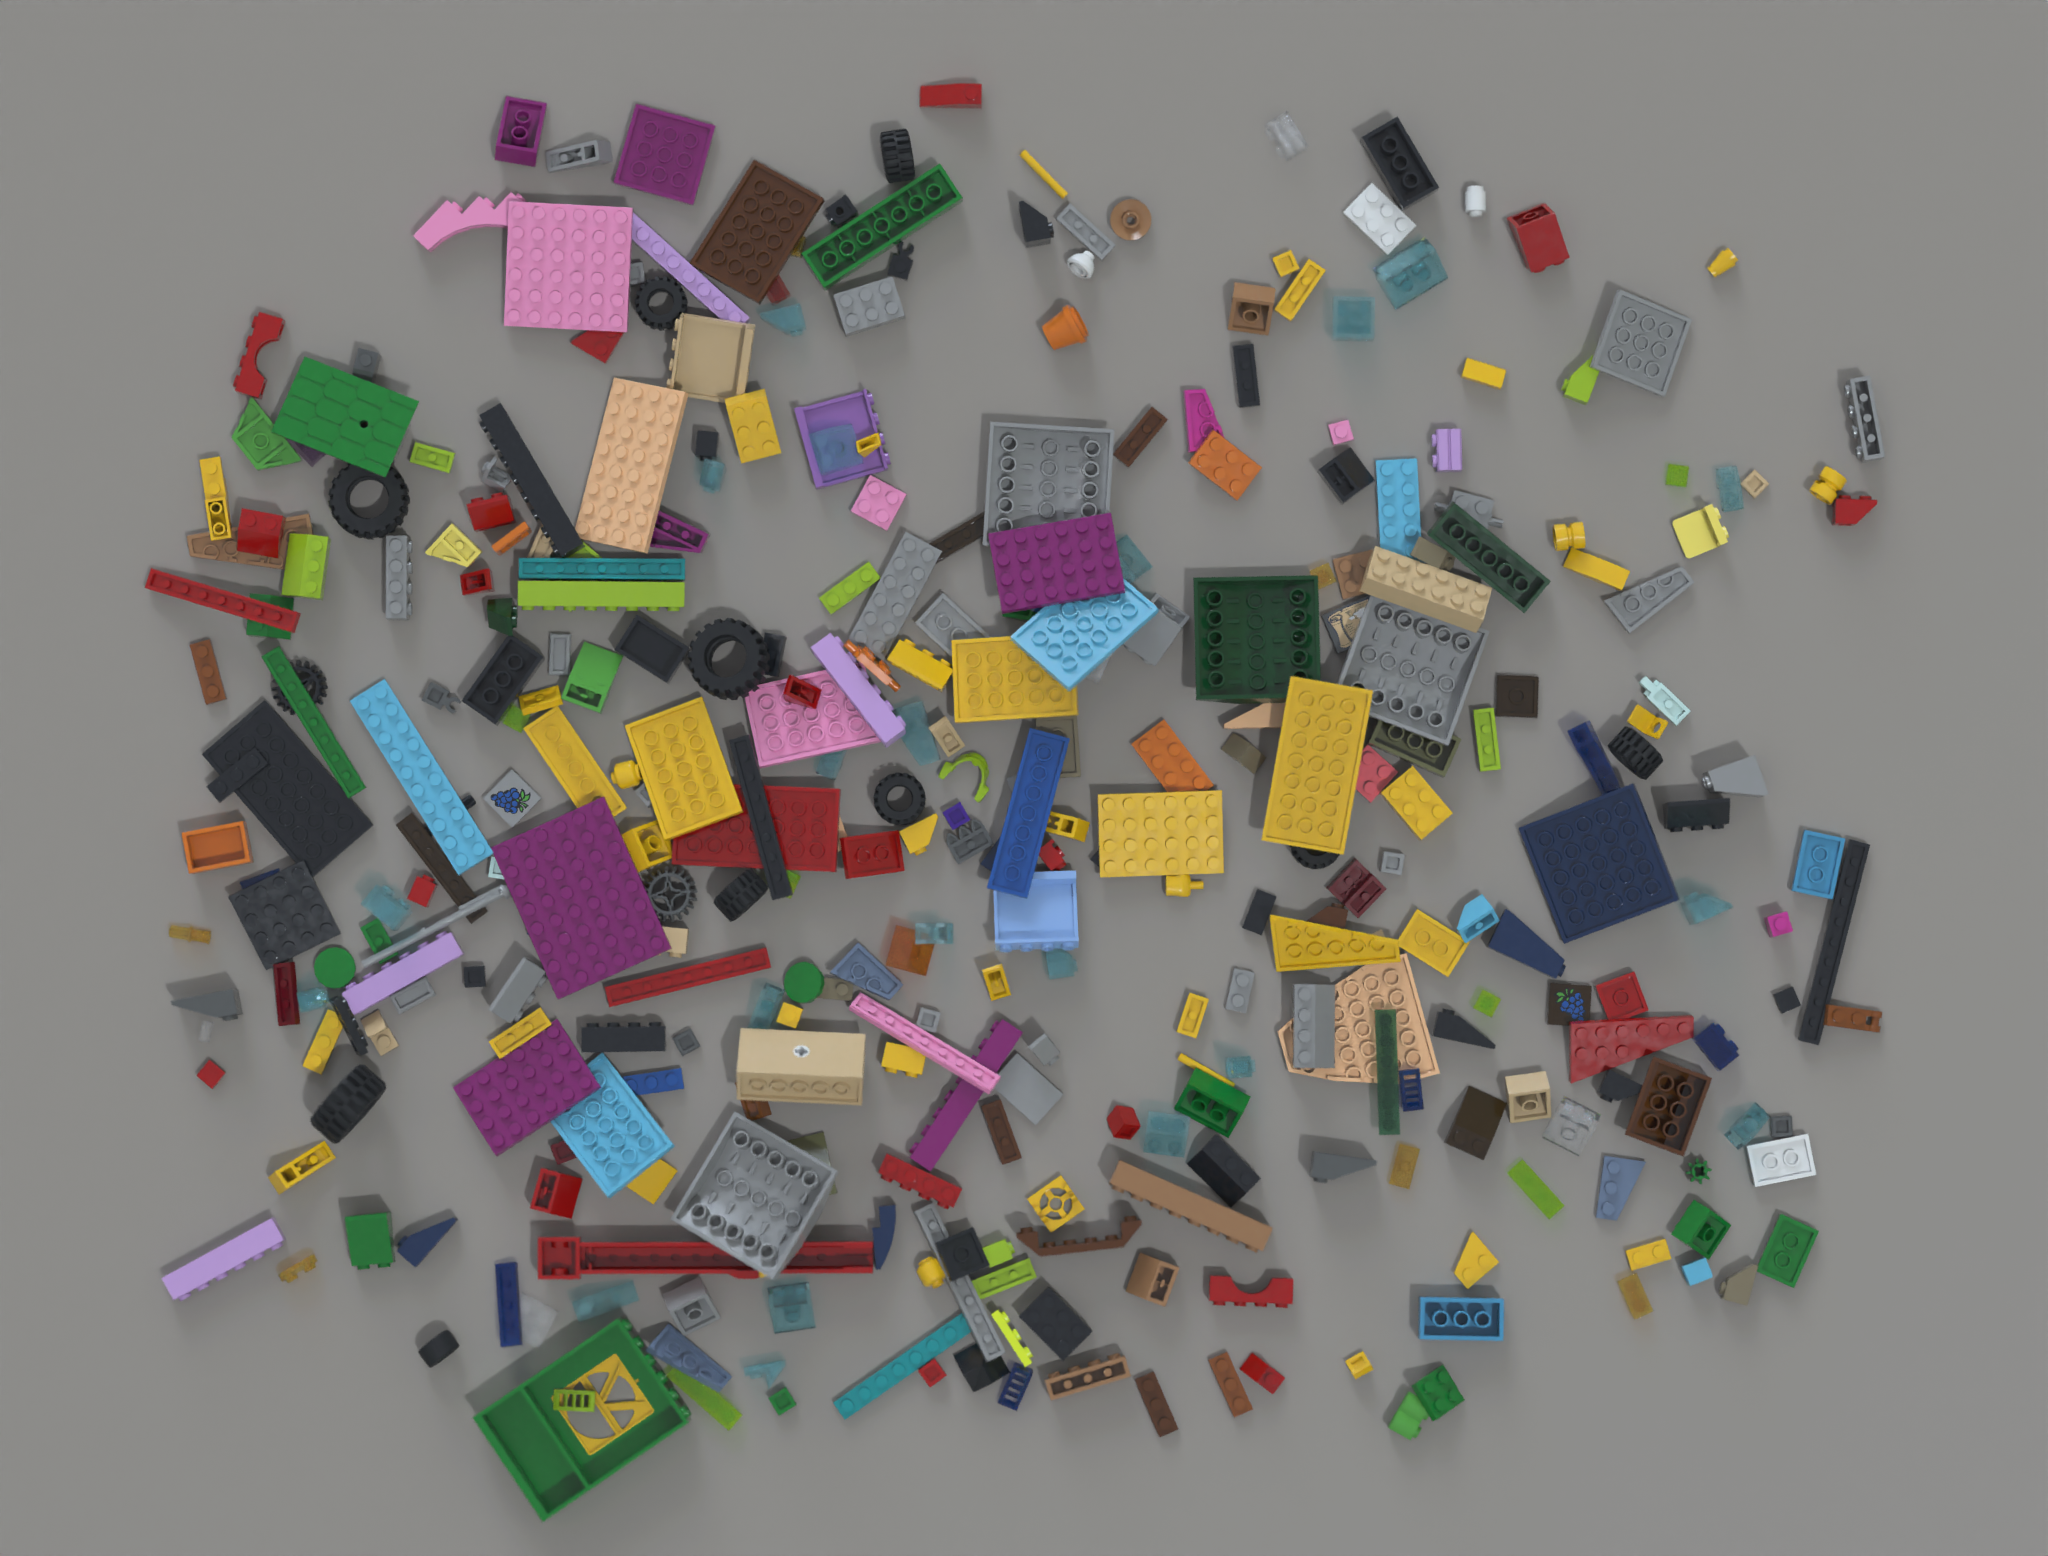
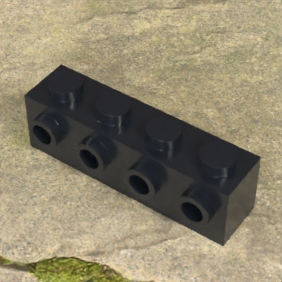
[581,1022,666,1052]

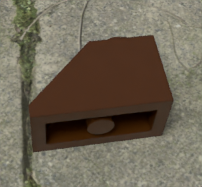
[1306,903,1348,929]

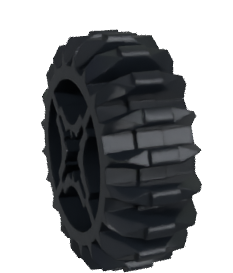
[271,660,328,716]

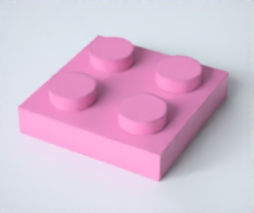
[851,475,907,531]

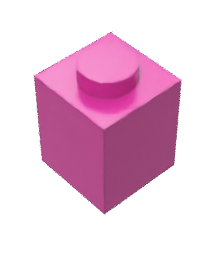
[1764,911,1793,938]

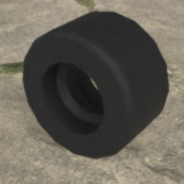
[418,1330,459,1368]

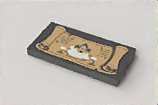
[1322,595,1370,654]

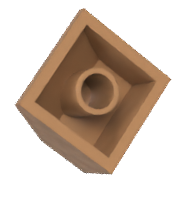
[1228,282,1276,336]

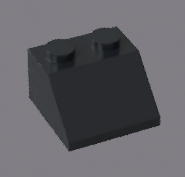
[1019,201,1054,248]

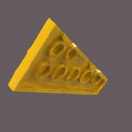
[1270,914,1401,972]

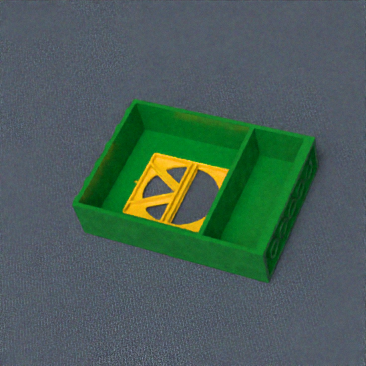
[473,1316,692,1522]

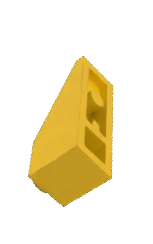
[1045,811,1090,842]
[268,1141,336,1195]

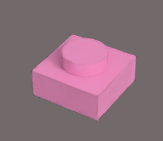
[1328,420,1354,446]

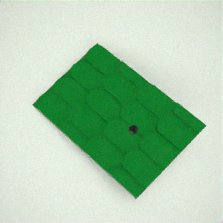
[271,357,419,478]

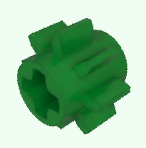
[1685,1158,1712,1184]

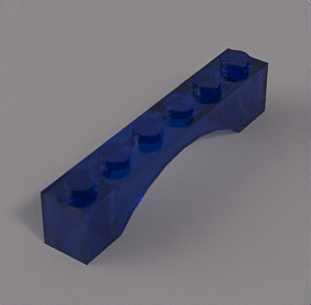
[1567,720,1622,795]

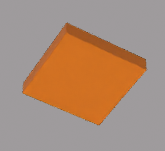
[491,521,532,556]

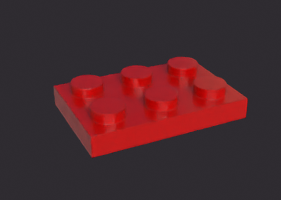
[840,830,905,879]

